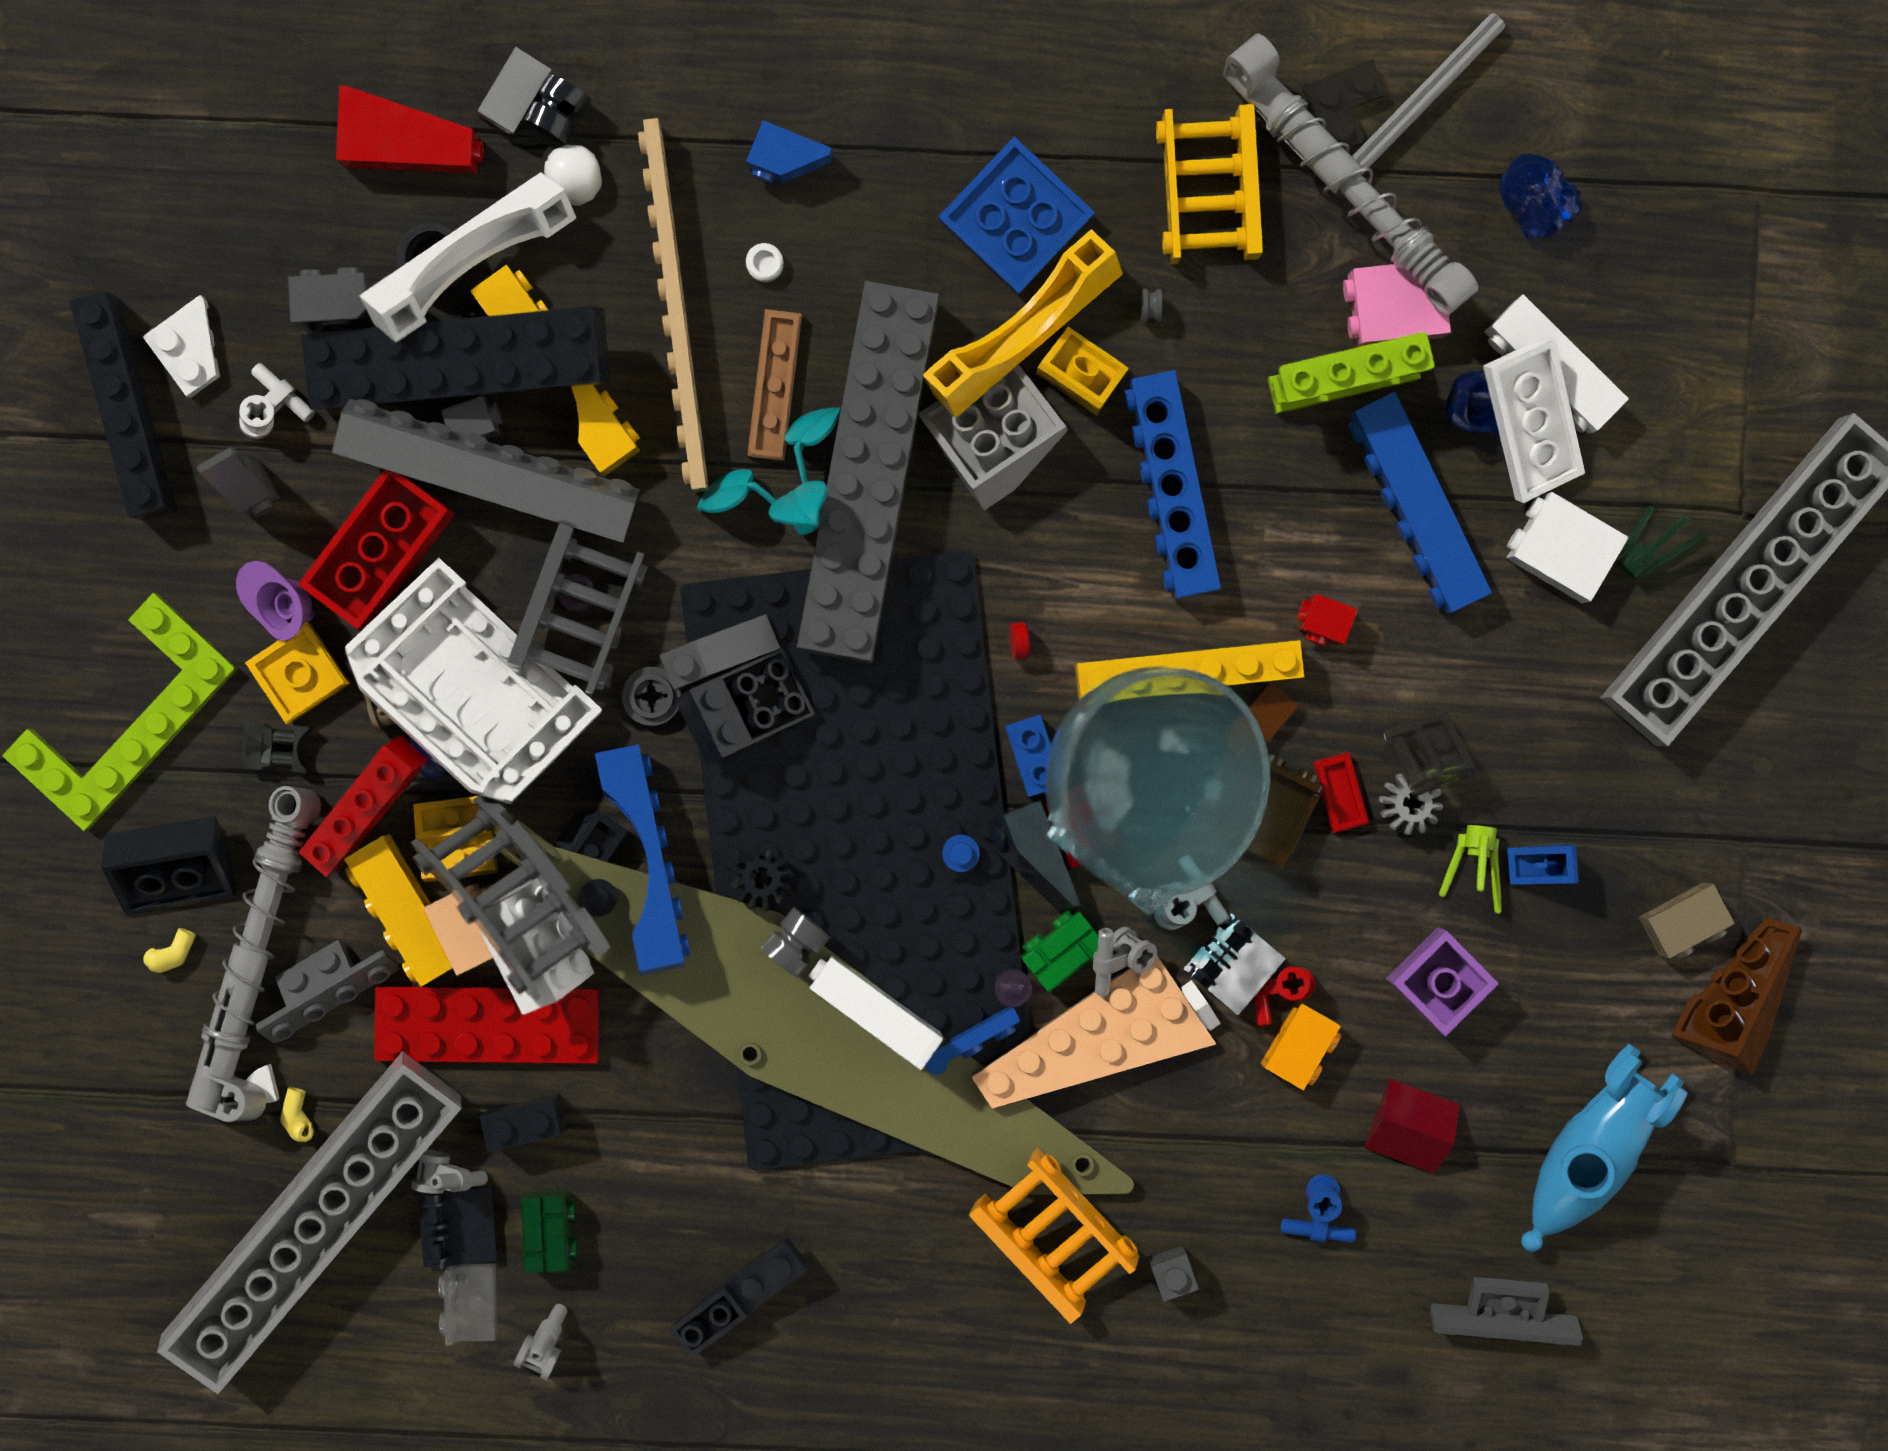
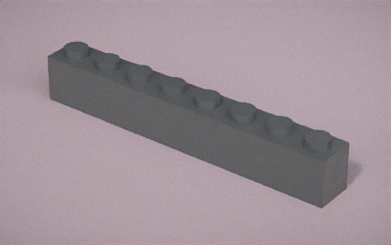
[332,399,640,543]

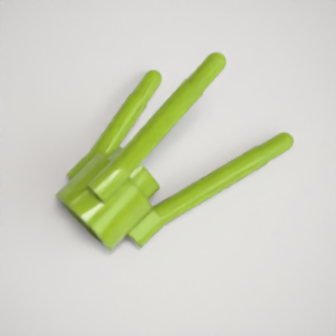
[1439,825,1502,914]

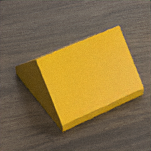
[1036,327,1129,416]

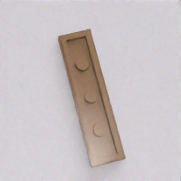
[747,309,802,462]

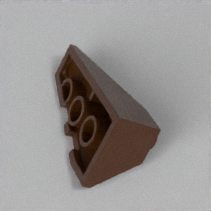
[1671,918,1802,1075]

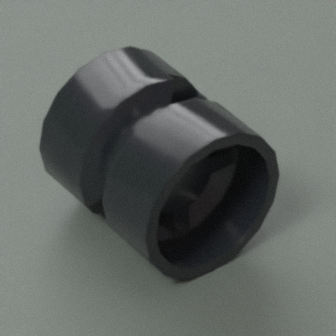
[523,74,591,145]

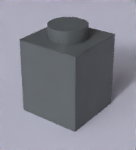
[440,395,503,440]
[1148,1246,1199,1302]

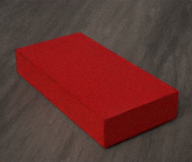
[1312,752,1369,833]

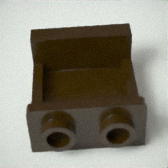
[1216,752,1324,869]

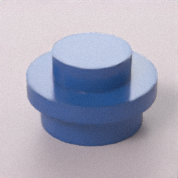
[942,835,980,872]

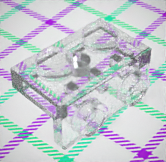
[438,1264,497,1346]

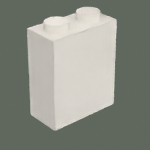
[1506,492,1629,603]

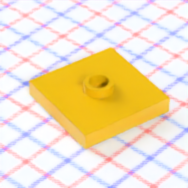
[245,622,351,724]

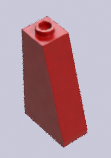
[336,85,484,174]

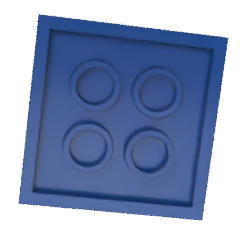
[938,136,1095,296]

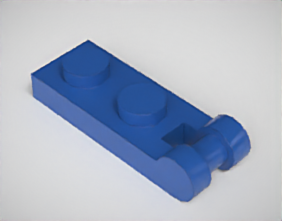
[925,1006,1020,1075]

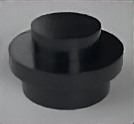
[579,879,617,917]

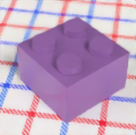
[1386,927,1499,1036]

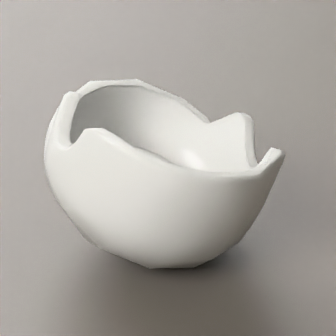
[544,144,602,206]

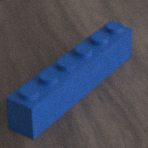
[1348,392,1492,614]

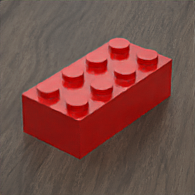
[298,469,456,630]

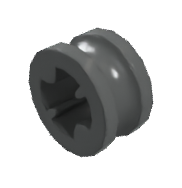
[1141,289,1162,323]

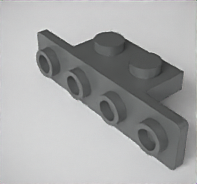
[256,939,400,1043]
[1430,1277,1583,1346]

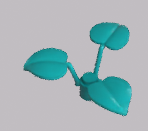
[697,407,841,535]

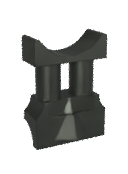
[242,722,314,773]

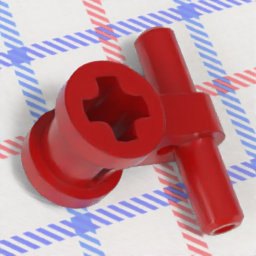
[1254,967,1316,1026]

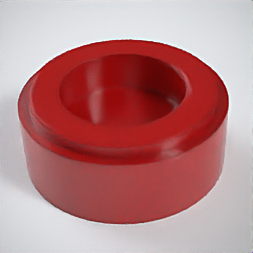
[1009,622,1030,660]

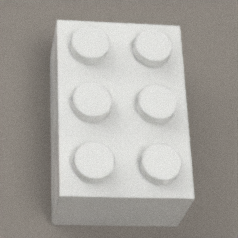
[477,878,594,1015]

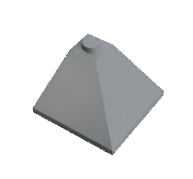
[918,364,1068,510]

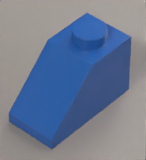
[746,120,833,184]

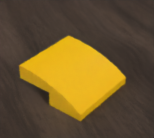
[413,796,498,882]

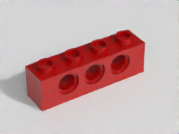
[298,736,429,877]

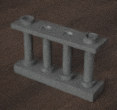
[507,523,648,697]

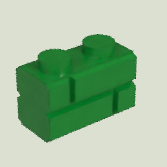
[1021,910,1099,993]

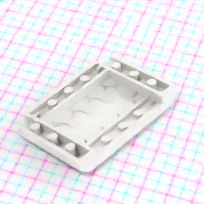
[345,558,602,804]

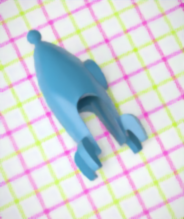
[1521,1044,1687,1252]

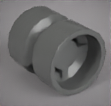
[761,907,831,978]

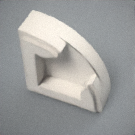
[1181,980,1221,1031]
[247,1064,280,1104]

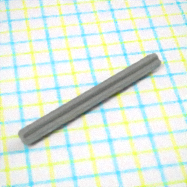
[1352,13,1505,175]

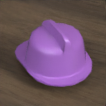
[236,561,315,641]

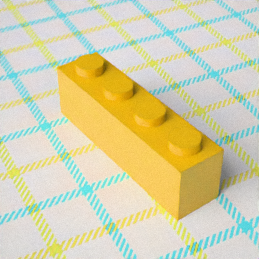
[344,835,453,987]

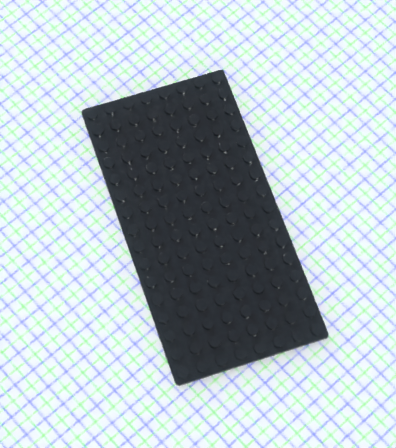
[681,551,1039,1170]

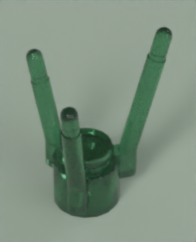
[1616,506,1706,580]

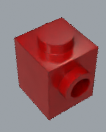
[1296,594,1358,646]

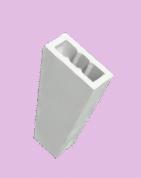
[808,955,943,1070]

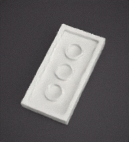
[1483,336,1585,503]

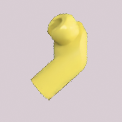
[143,928,196,973]
[280,1087,314,1142]

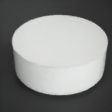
[746,243,783,282]

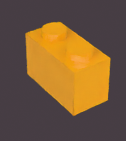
[1260,1000,1341,1091]

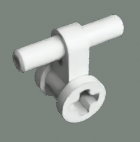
[239,363,315,439]

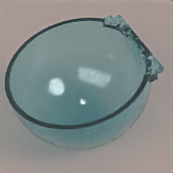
[1045,666,1270,915]

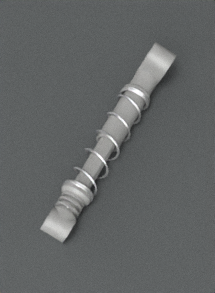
[1223,34,1478,315]
[186,786,321,1122]

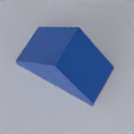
[1507,843,1579,885]

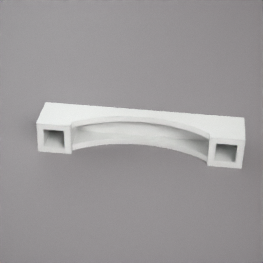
[359,172,576,342]

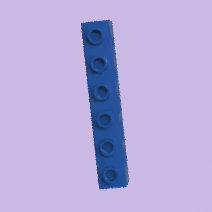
[1124,370,1221,600]

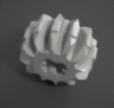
[1378,772,1443,835]

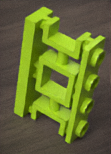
[1267,332,1434,414]

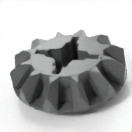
[622,667,682,726]

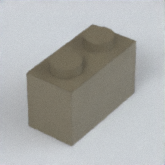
[1639,882,1735,960]

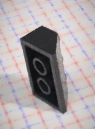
[101,816,236,916]

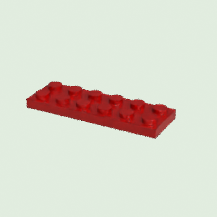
[374,985,599,1063]

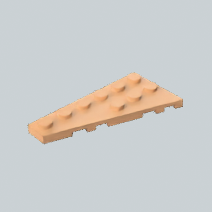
[970,956,1216,1108]

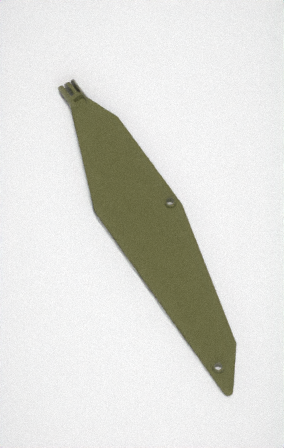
[500,819,1134,1195]

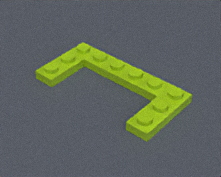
[2,593,238,831]

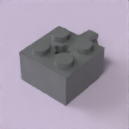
[288,267,379,334]

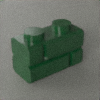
[520,1190,579,1273]

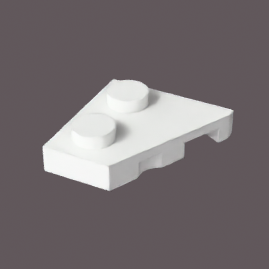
[143,295,220,398]

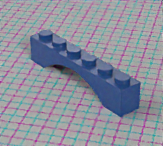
[595,744,691,976]

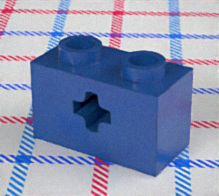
[1004,714,1064,797]

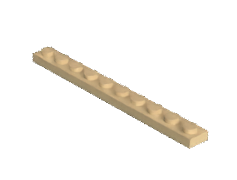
[638,118,709,493]

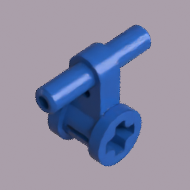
[1281,1174,1356,1243]

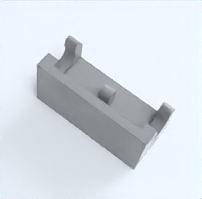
[477,47,551,134]

